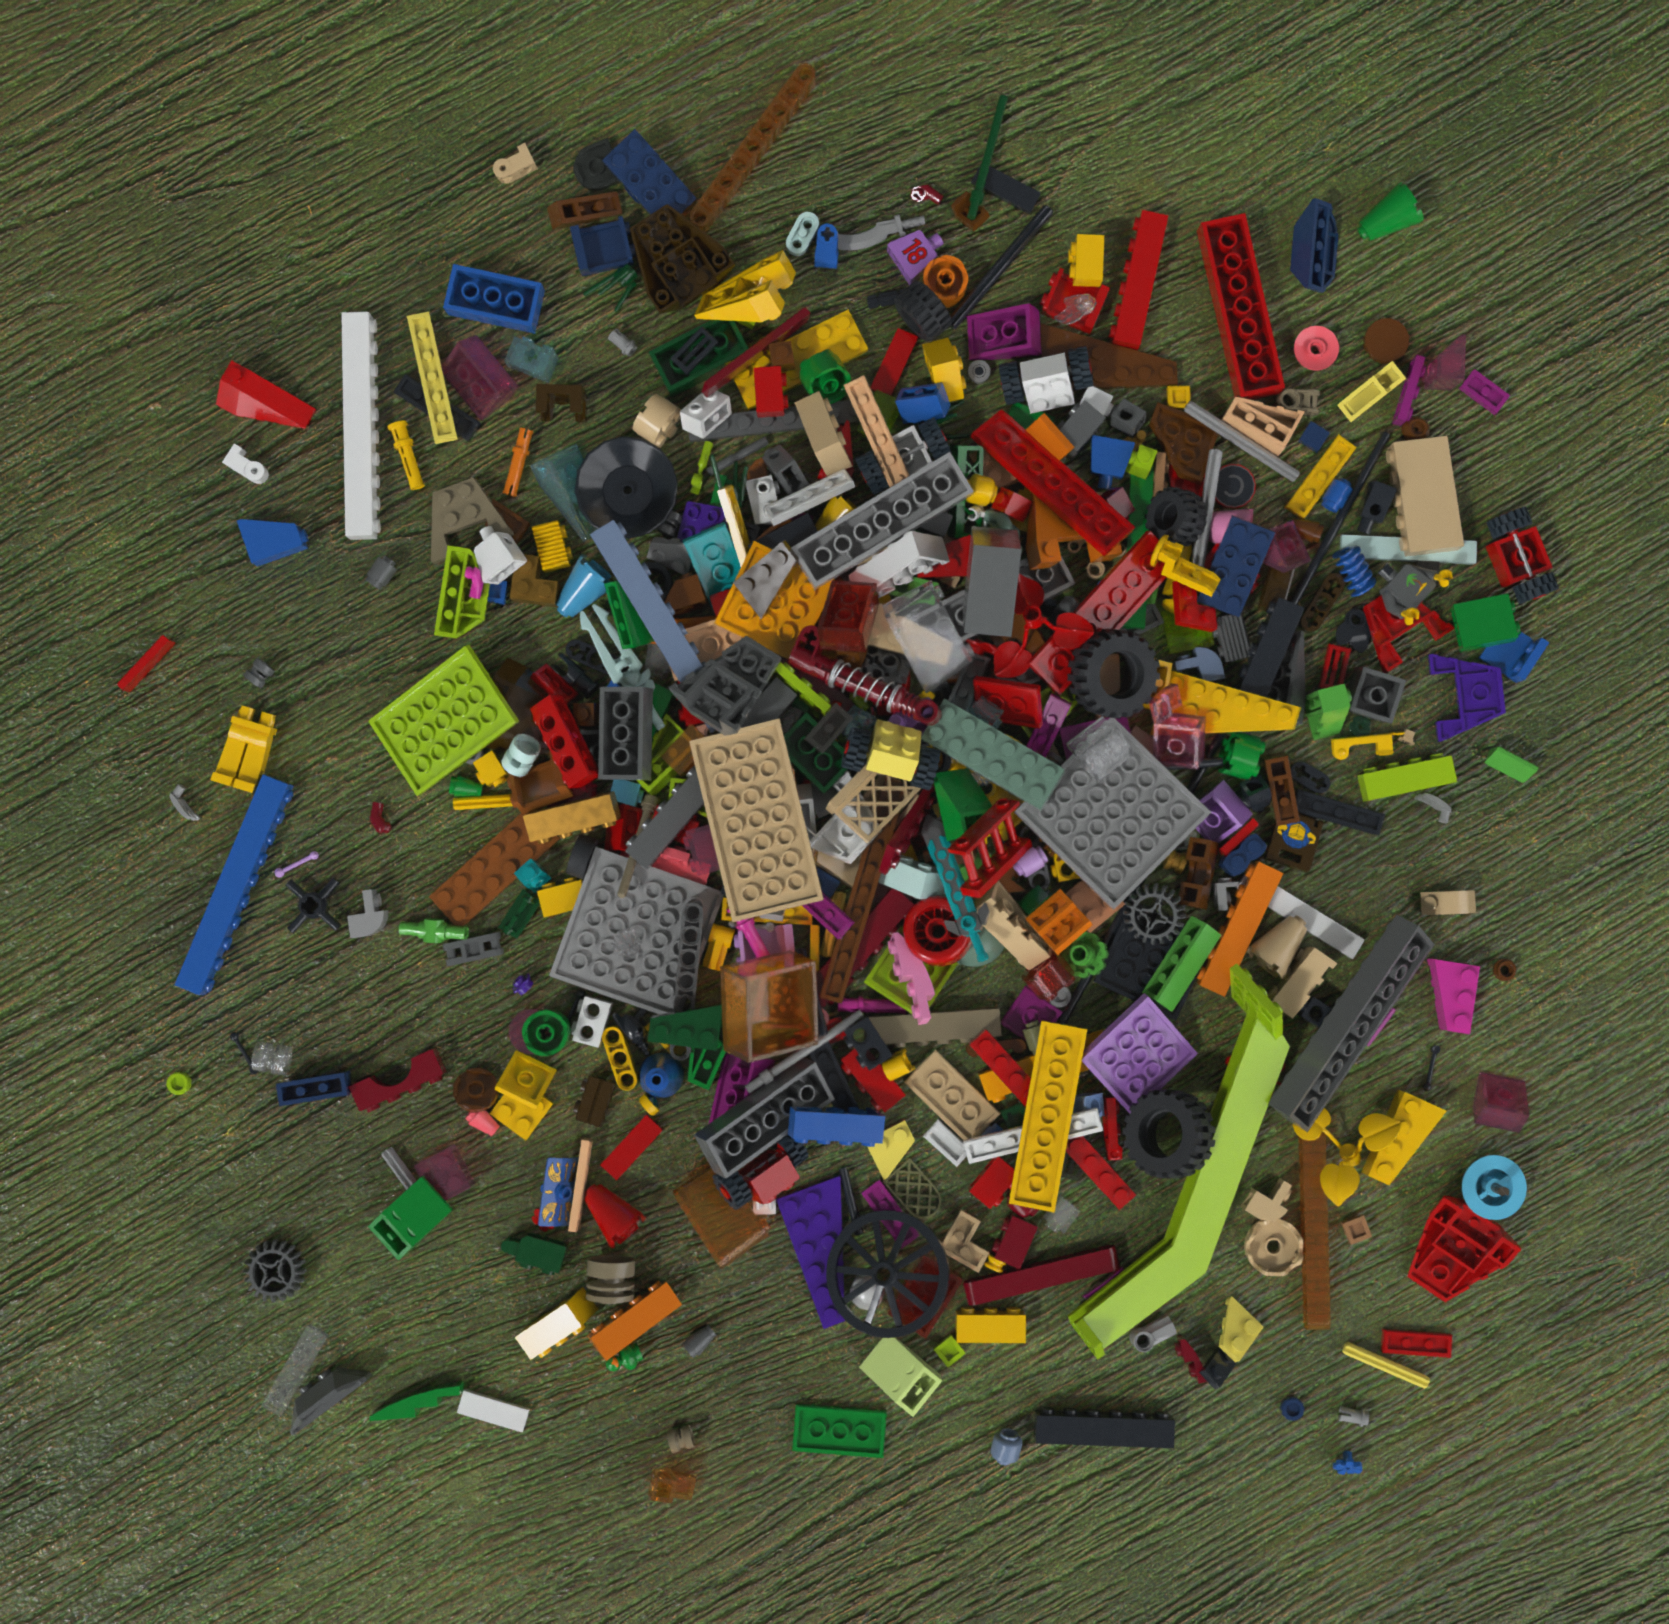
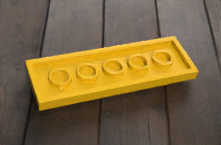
[733,309,868,410]

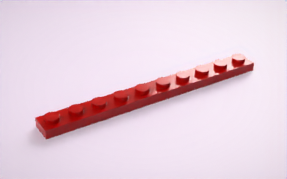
[968,1028,1136,1210]

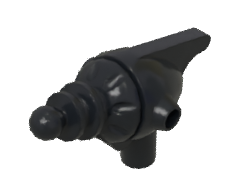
[612,1008,651,1056]

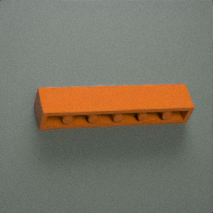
[1196,861,1284,997]

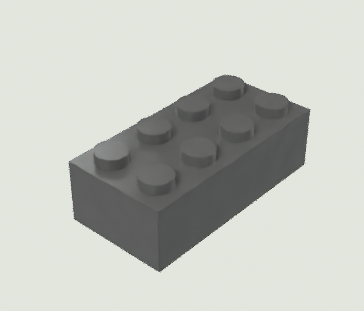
[598,687,653,780]

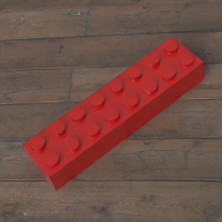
[1197,213,1285,400]

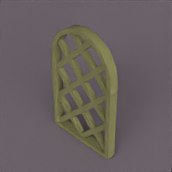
[882,1157,941,1219]

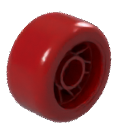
[903,896,972,967]

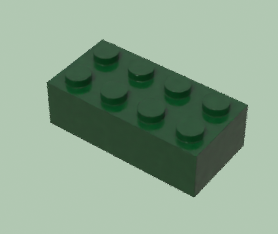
[649,320,749,398]

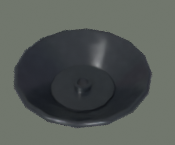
[574,436,678,539]

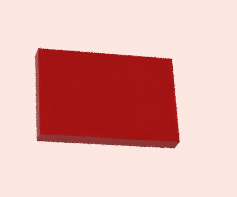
[973,676,1043,729]

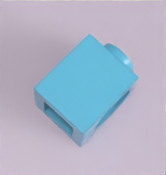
[610,780,645,807]

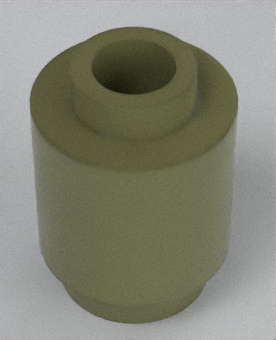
[1022,1020,1041,1055]

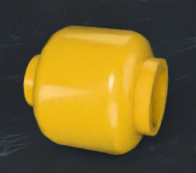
[966,474,998,507]

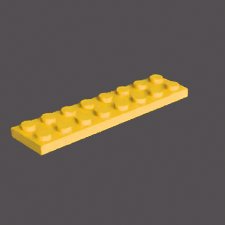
[1009,1020,1087,1213]

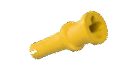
[387,420,425,490]

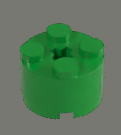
[800,349,851,404]
[1218,732,1265,780]
[522,1009,571,1056]

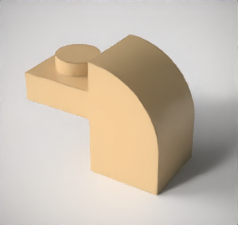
[1420,890,1476,915]
[1241,1178,1292,1221]

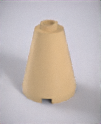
[1246,915,1307,979]

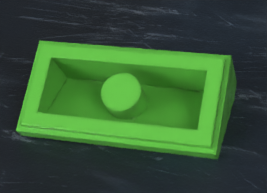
[1484,746,1538,783]

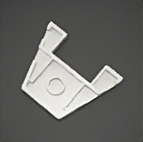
[806,771,882,864]

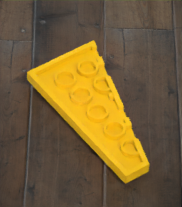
[1150,671,1301,736]

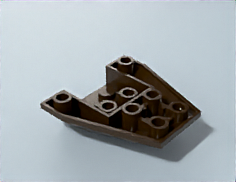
[630,204,735,314]
[486,658,573,755]

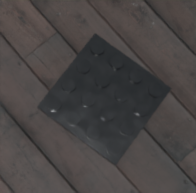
[1093,900,1202,1021]

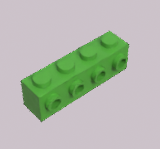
[1142,916,1221,1012]

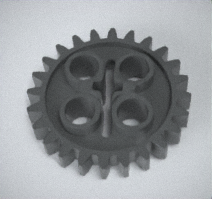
[837,645,910,696]

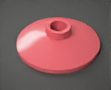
[1294,326,1339,371]

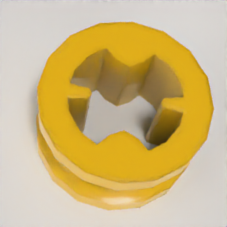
[984,1254,1006,1273]

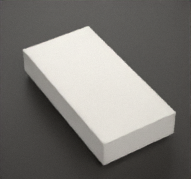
[923,1119,967,1167]

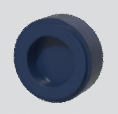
[1280,1396,1304,1421]

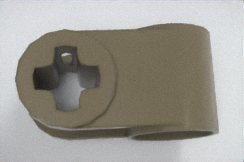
[1274,389,1320,416]

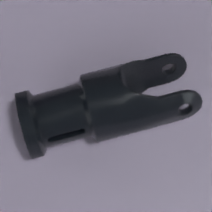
[550,652,600,699]

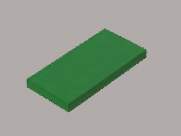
[792,1403,887,1458]

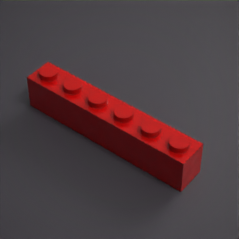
[1109,210,1169,351]

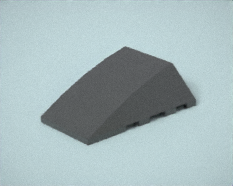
[669,636,781,736]

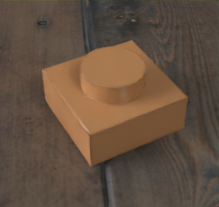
[1341,1214,1372,1245]

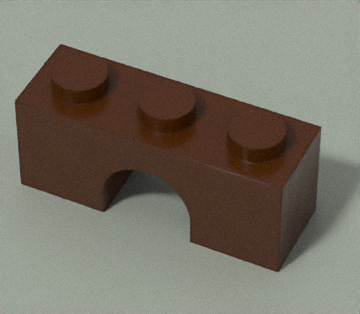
[1177,837,1219,910]

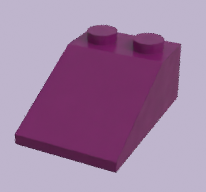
[967,303,1042,361]

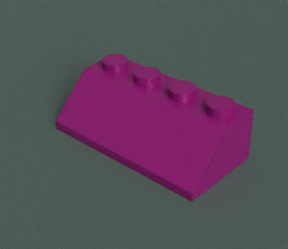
[709,1048,775,1124]

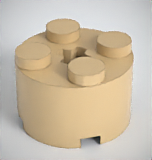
[632,393,682,448]

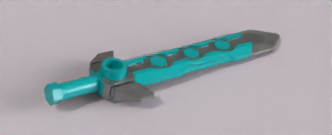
[922,814,990,962]

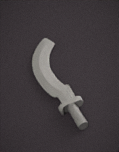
[815,214,925,251]

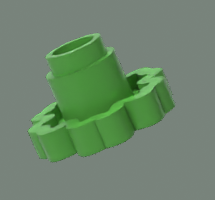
[1062,932,1109,978]

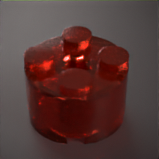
[1021,950,1075,1002]

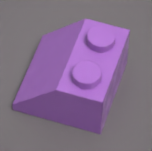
[1195,780,1253,843]

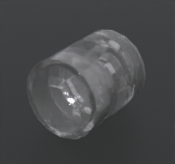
[252,1041,292,1075]

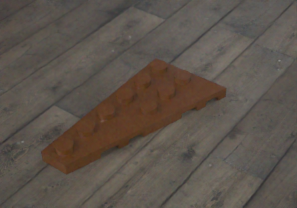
[1040,323,1178,390]

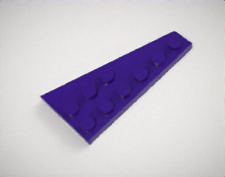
[776,1175,845,1329]

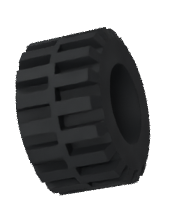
[894,280,952,343]
[1145,487,1207,547]

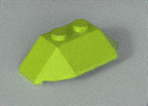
[434,546,490,639]

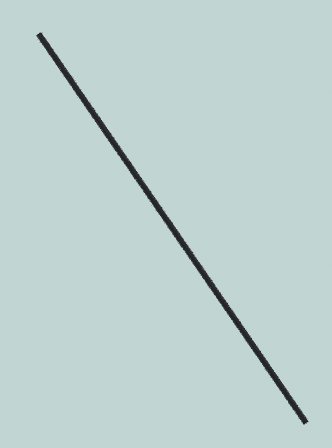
[1057,432,1390,1025]

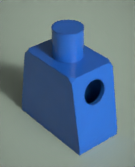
[1090,435,1135,490]

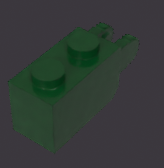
[500,1232,569,1275]

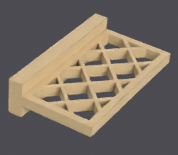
[825,765,922,844]

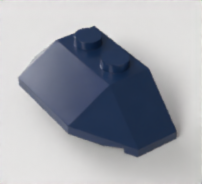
[1290,198,1338,293]

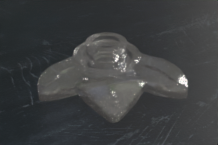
[1054,294,1097,325]

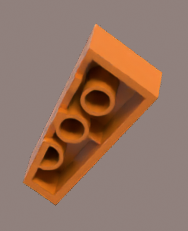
[587,1280,682,1361]

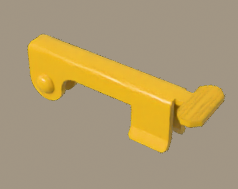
[1331,731,1405,760]

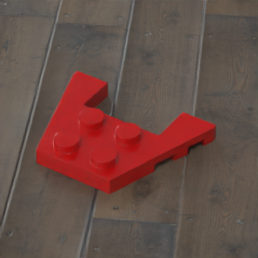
[1363,595,1455,674]

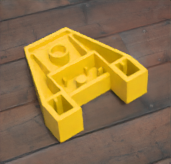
[694,250,796,322]

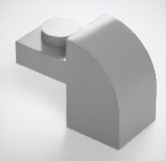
[347,889,389,938]

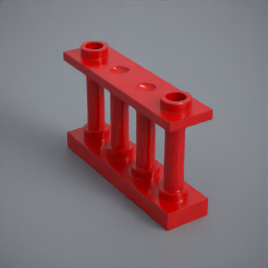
[948,798,1033,898]

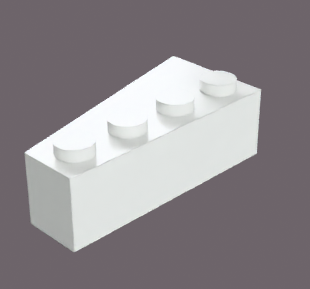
[848,531,950,602]

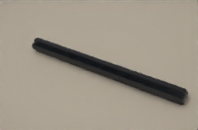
[950,205,1053,329]

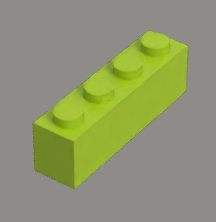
[1357,753,1457,802]

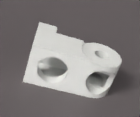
[222,444,269,484]

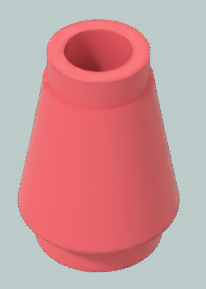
[465,1110,500,1136]

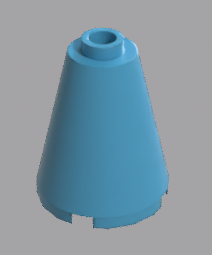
[556,554,612,618]

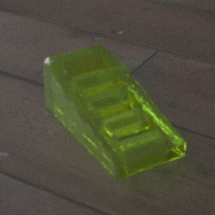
[849,693,873,714]

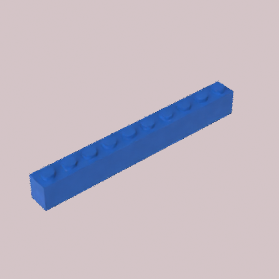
[175,774,294,996]

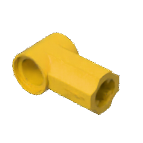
[702,923,735,971]

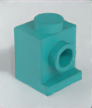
[514,858,552,894]

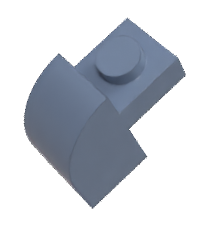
[1172,647,1225,682]

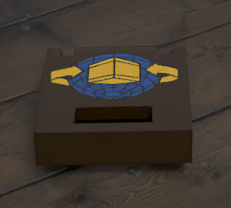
[1264,813,1324,873]

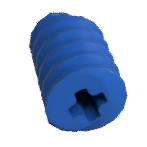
[1332,546,1377,597]

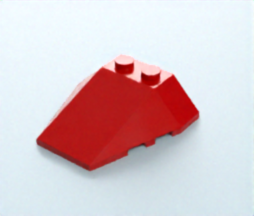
[1407,1195,1522,1302]

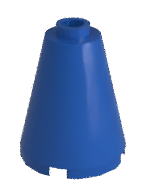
[639,1053,684,1098]

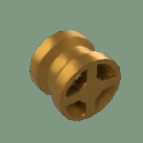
[1163,849,1187,874]

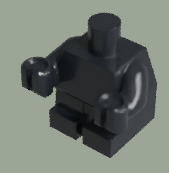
[1235,774,1272,813]

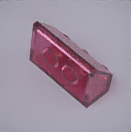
[441,335,519,421]

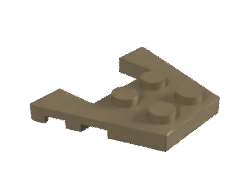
[431,478,514,564]

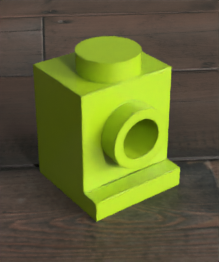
[1125,445,1157,479]

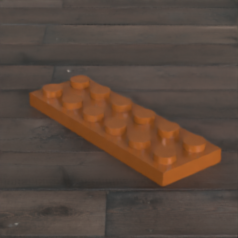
[429,810,560,926]

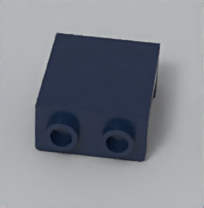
[570,216,637,277]

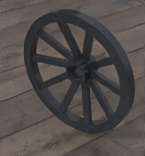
[826,1210,950,1338]

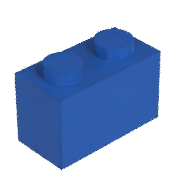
[895,382,951,424]

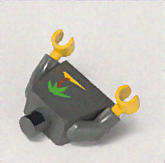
[1378,563,1453,625]

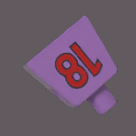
[887,230,943,285]

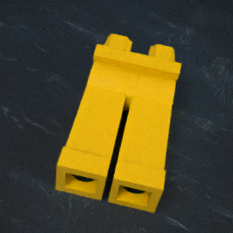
[210,706,277,793]

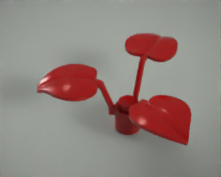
[994,573,1094,678]

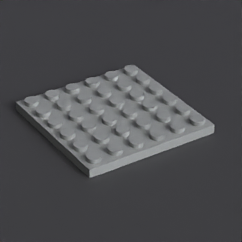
[1014,717,1211,910]
[549,847,724,1014]

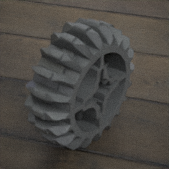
[1123,883,1186,945]
[243,1239,307,1303]

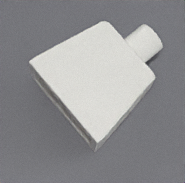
[474,526,527,584]

